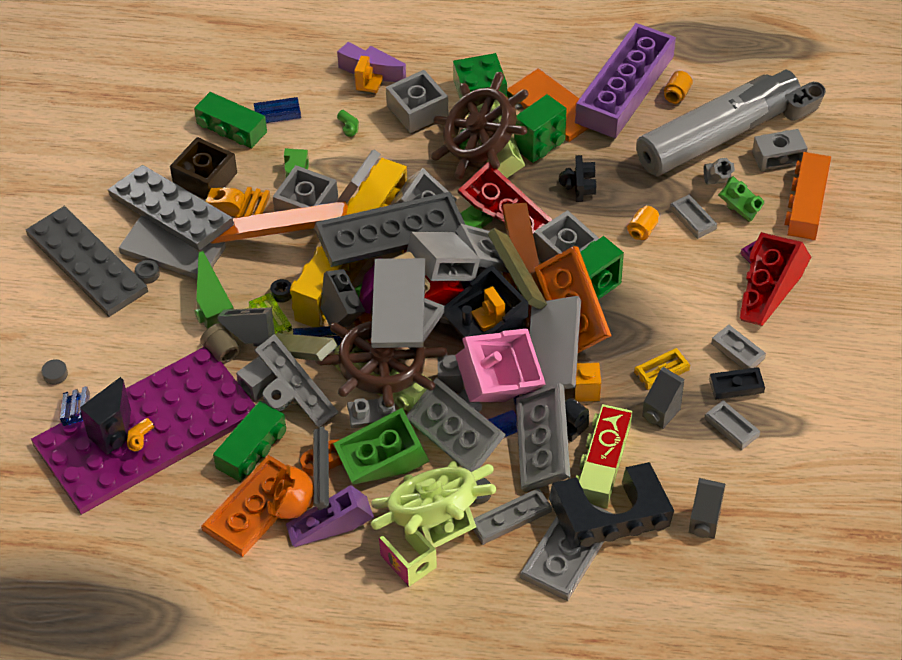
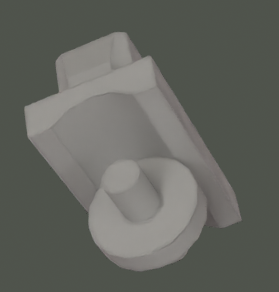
[347,396,396,428]

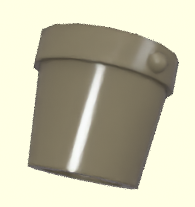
[200,323,240,364]

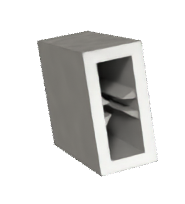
[407,232,480,281]

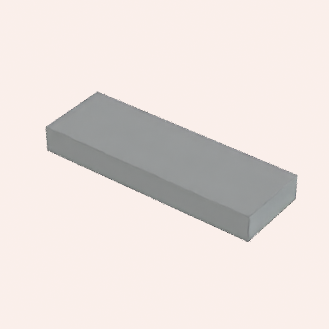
[473,488,552,545]

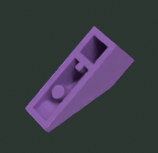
[286,485,374,547]

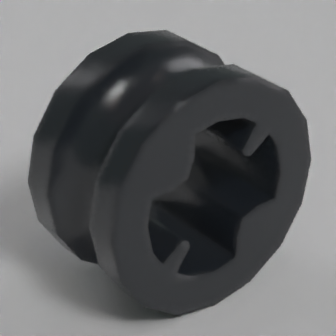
[270,279,292,303]

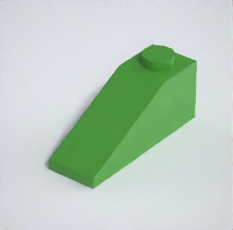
[194,251,234,329]

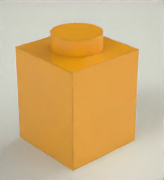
[574,363,601,402]

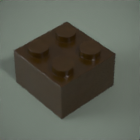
[170,137,238,200]

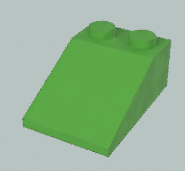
[333,408,429,485]

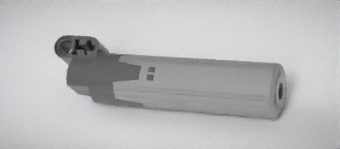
[636,69,826,177]

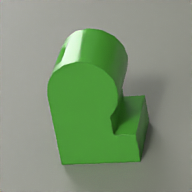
[284,148,309,178]

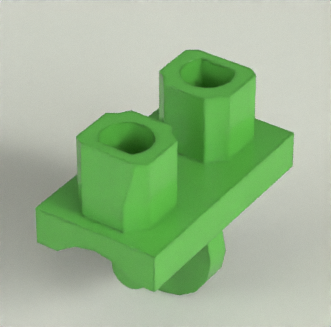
[718,176,764,222]

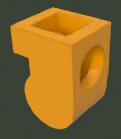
[205,188,245,216]

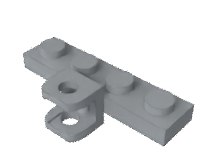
[255,334,338,429]

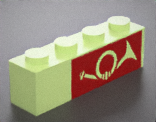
[576,404,632,508]

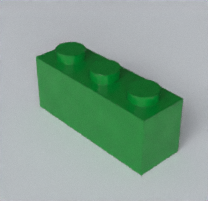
[194,92,267,149]
[213,401,287,482]

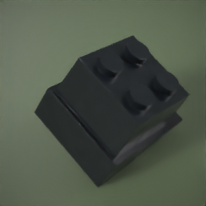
[442,265,528,338]

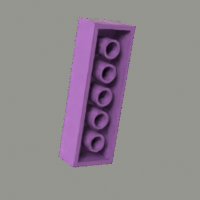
[575,23,676,139]

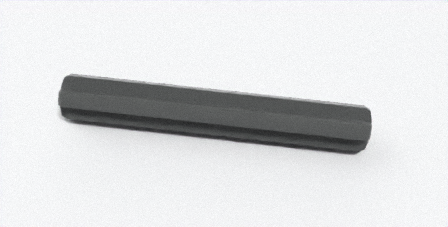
[313,427,329,510]

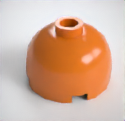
[267,464,314,519]

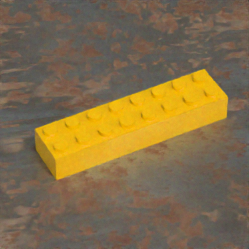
[290,157,407,330]

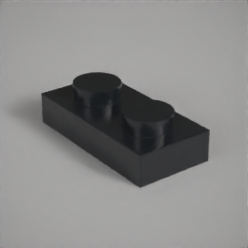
[709,367,765,400]

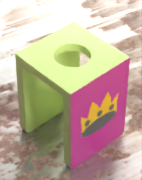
[379,526,437,587]

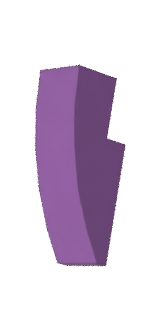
[337,42,406,82]

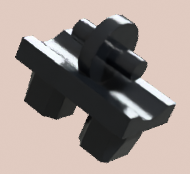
[559,155,597,202]

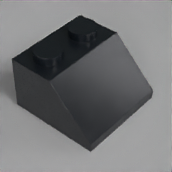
[80,377,131,455]

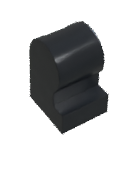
[565,398,589,442]

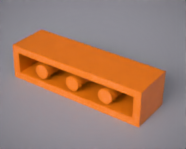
[784,152,831,240]

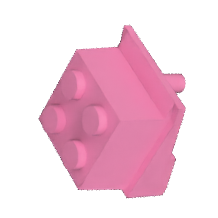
[455,329,546,402]

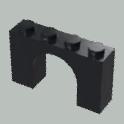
[549,462,674,549]

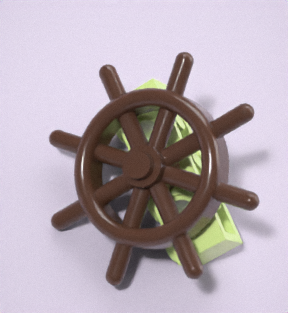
[431,72,529,180]
[316,308,447,412]

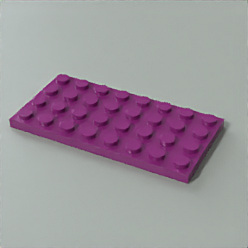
[31,347,255,515]

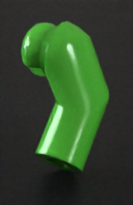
[337,110,359,137]

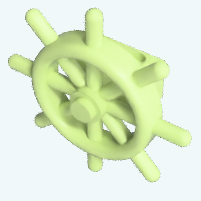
[371,461,496,548]

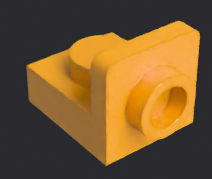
[354,55,383,93]
[472,287,505,331]

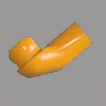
[127,418,154,451]

